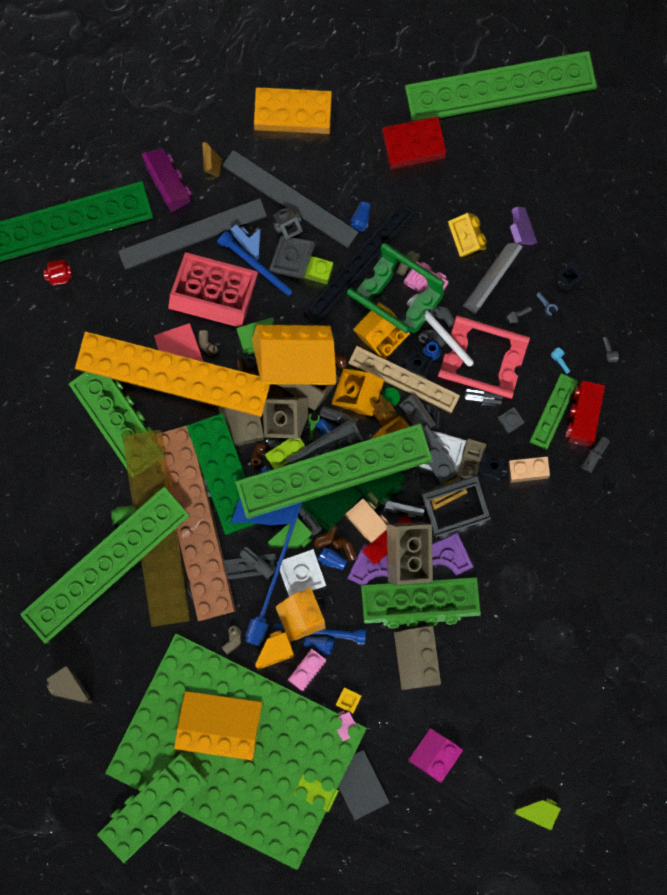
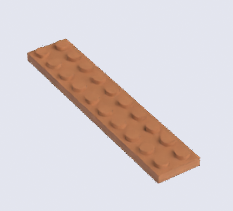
[154,425,236,621]

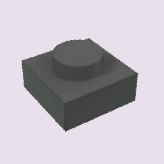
[498,407,525,434]

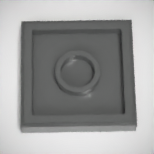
[269,235,315,279]

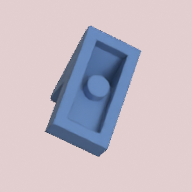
[231,224,261,260]

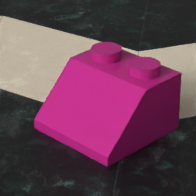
[408,728,463,783]

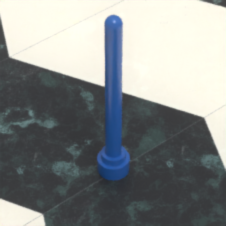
[217,230,292,295]
[273,623,366,644]

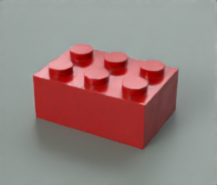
[382,116,446,169]
[565,381,605,447]

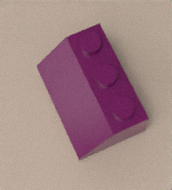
[142,149,192,212]

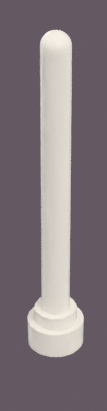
[407,294,473,366]

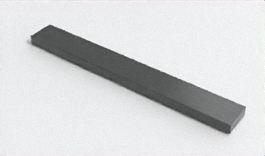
[223,150,358,249]
[118,198,267,270]

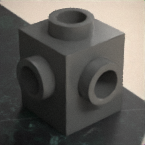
[273,207,303,240]

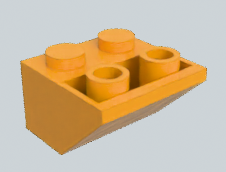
[353,303,410,359]

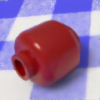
[43,259,72,285]

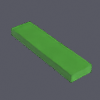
[529,373,578,450]

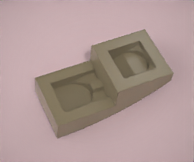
[457,439,486,480]

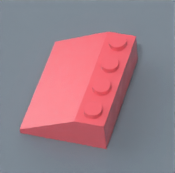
[168,252,258,327]

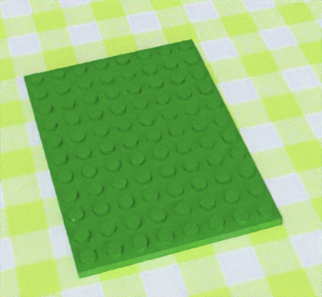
[105,634,367,870]

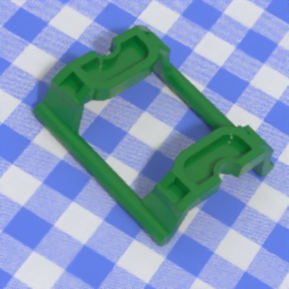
[347,243,445,334]

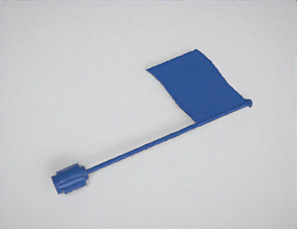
[231,498,302,646]

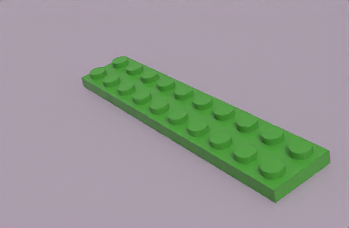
[405,51,597,122]
[236,424,432,519]
[20,486,191,644]

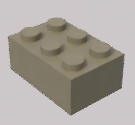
[387,522,433,585]

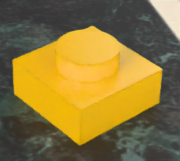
[336,688,361,713]

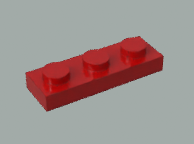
[362,515,413,566]

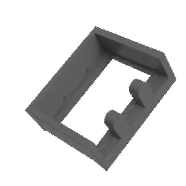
[420,473,491,538]

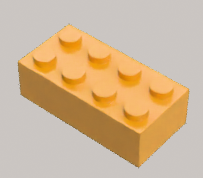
[254,88,332,134]

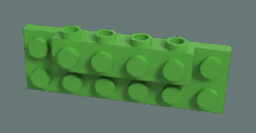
[69,372,165,478]
[361,578,481,629]
[97,753,208,863]

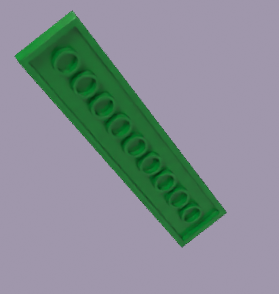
[0,181,153,262]

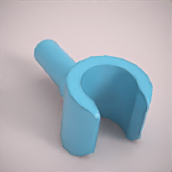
[551,347,570,374]

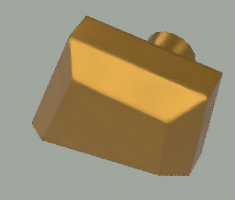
[203,142,222,176]

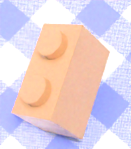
[508,457,550,483]
[346,499,389,544]

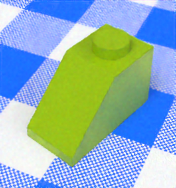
[304,257,333,285]
[514,798,561,830]

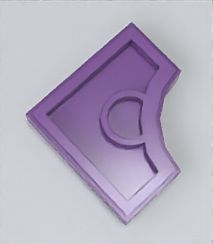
[510,207,537,245]
[432,533,473,575]
[347,544,388,585]

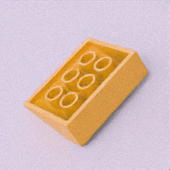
[252,325,336,385]
[174,691,262,761]

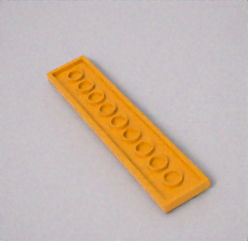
[75,332,270,417]

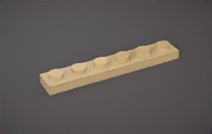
[348,346,460,413]

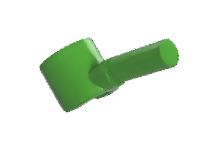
[308,413,320,441]

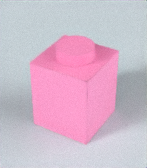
[337,711,357,741]

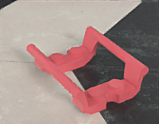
[438,316,530,399]

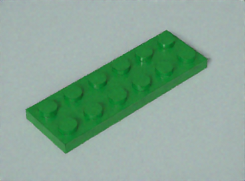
[186,413,256,535]

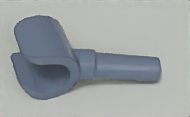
[536,292,558,316]

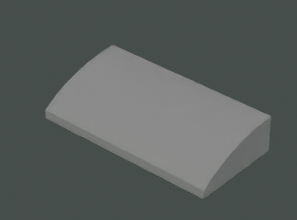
[463,243,522,314]

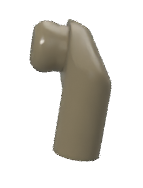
[396,251,420,276]
[199,330,218,356]
[222,626,242,655]

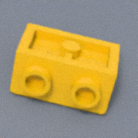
[448,213,487,257]

